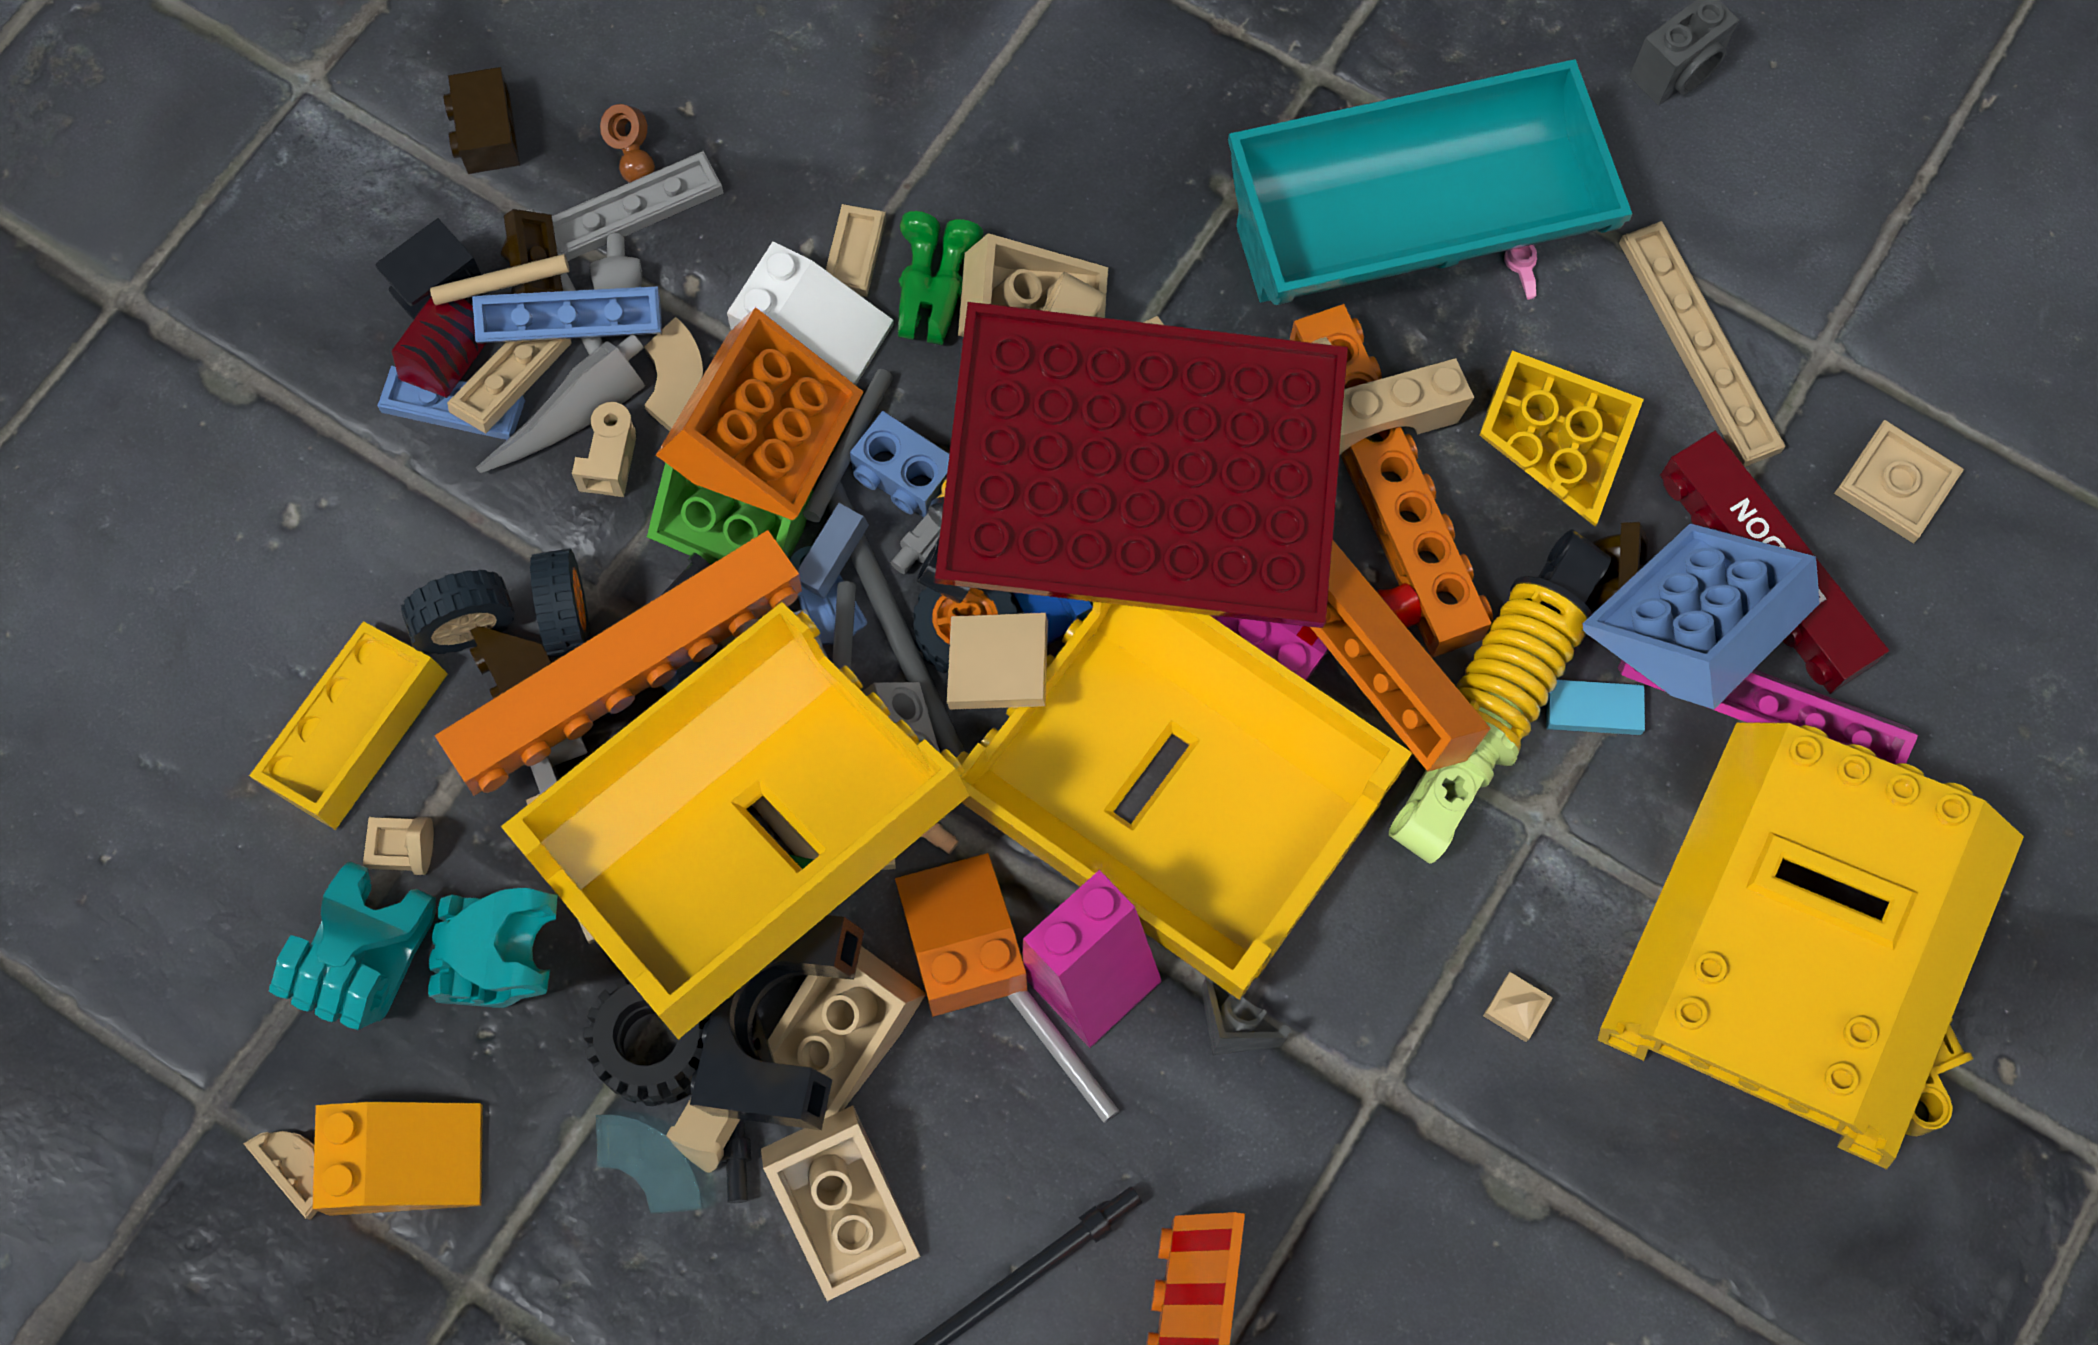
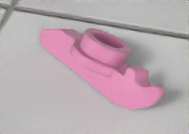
[1504,245,1537,300]

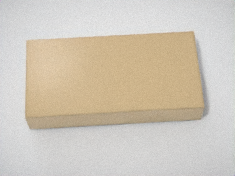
[826,204,886,297]

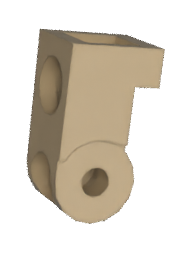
[572,402,636,497]

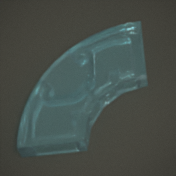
[596,1115,703,1214]

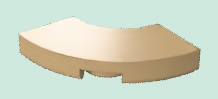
[644,317,704,431]

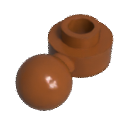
[600,104,655,183]

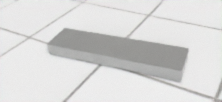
[552,151,723,261]

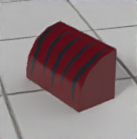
[391,296,486,398]

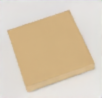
[1834,420,1964,544]
[947,613,1048,710]

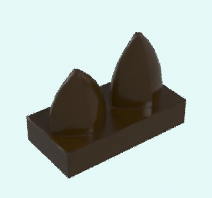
[501,209,563,294]
[1587,522,1648,610]

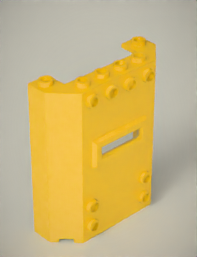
[501,602,970,1040]
[957,602,1412,1000]
[1598,722,2024,1169]

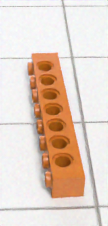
[1290,304,1493,658]

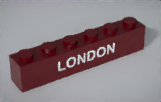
[1660,430,1890,694]

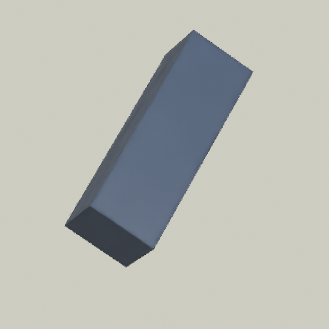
[797,503,869,599]

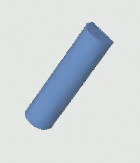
[472,286,662,343]

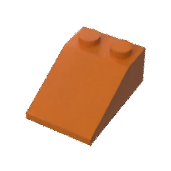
[895,853,1027,1017]

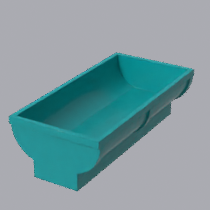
[1228,59,1632,305]

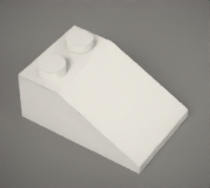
[727,242,894,385]

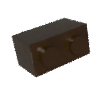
[443,67,520,174]

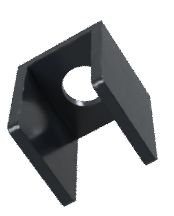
[376,218,481,320]

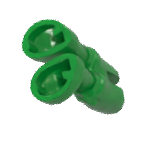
[898,211,984,345]

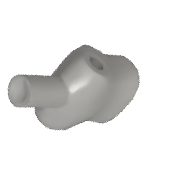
[590,233,642,290]

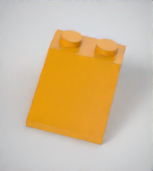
[312,1102,483,1216]

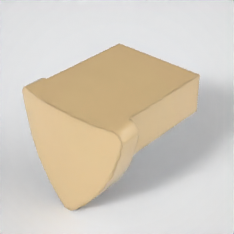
[363,817,434,875]
[666,1099,740,1173]

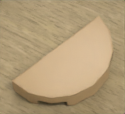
[243,1131,318,1220]

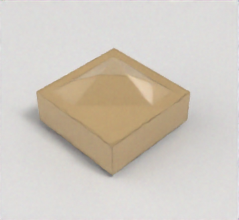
[1483,972,1553,1042]

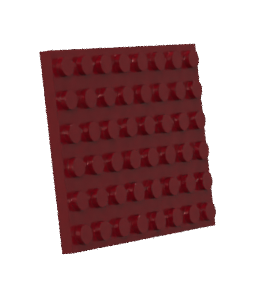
[935,302,1348,628]

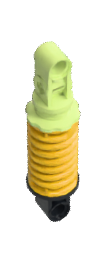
[1389,529,1611,864]

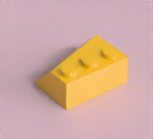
[1479,350,1644,526]

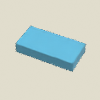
[1546,680,1645,735]

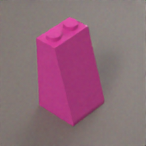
[1023,870,1162,1048]

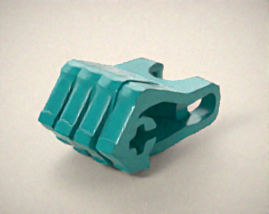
[269,861,436,1030]
[428,888,558,1008]

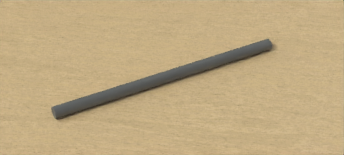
[816,457,965,758]

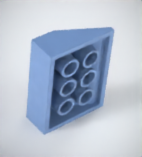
[1583,524,1820,709]

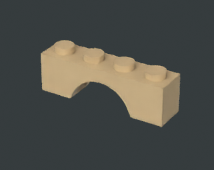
[1339,358,1475,455]

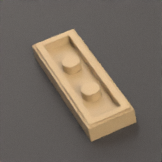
[447,338,572,434]

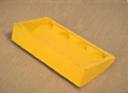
[249,621,448,830]

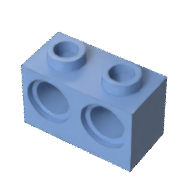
[850,411,949,517]

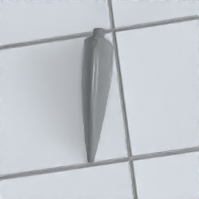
[476,334,645,473]

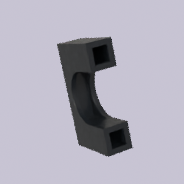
[690,915,864,1130]

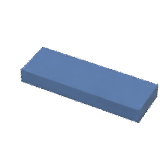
[377,366,525,440]

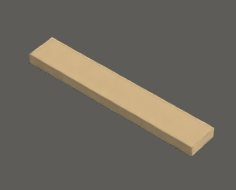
[1619,221,1786,467]

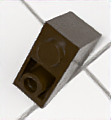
[469,626,552,699]

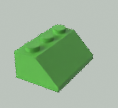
[647,463,814,564]

